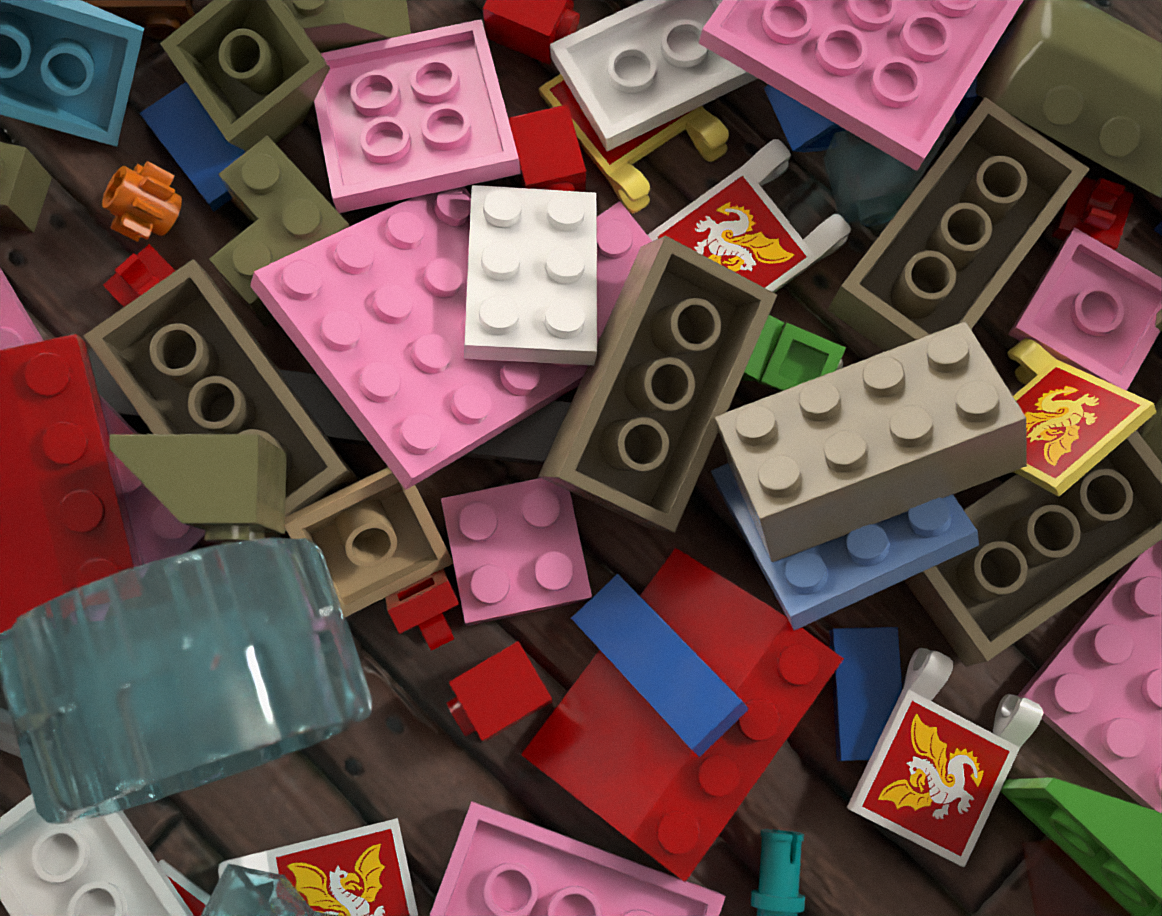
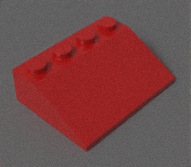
[0,334,149,638]
[521,548,844,882]

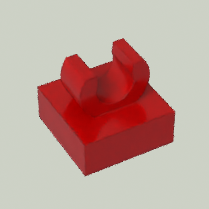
[1051,177,1134,251]
[103,244,176,307]
[385,569,459,651]

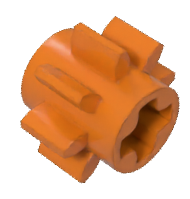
[102,161,182,242]

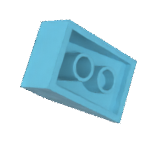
[0,0,144,147]

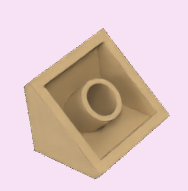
[285,467,453,620]

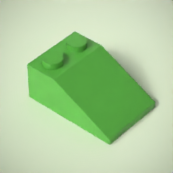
[1000,778,1162,916]

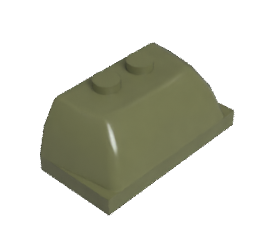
[976,0,1162,198]

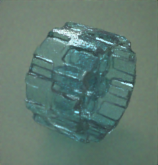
[0,537,372,825]

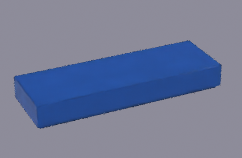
[571,574,749,757]

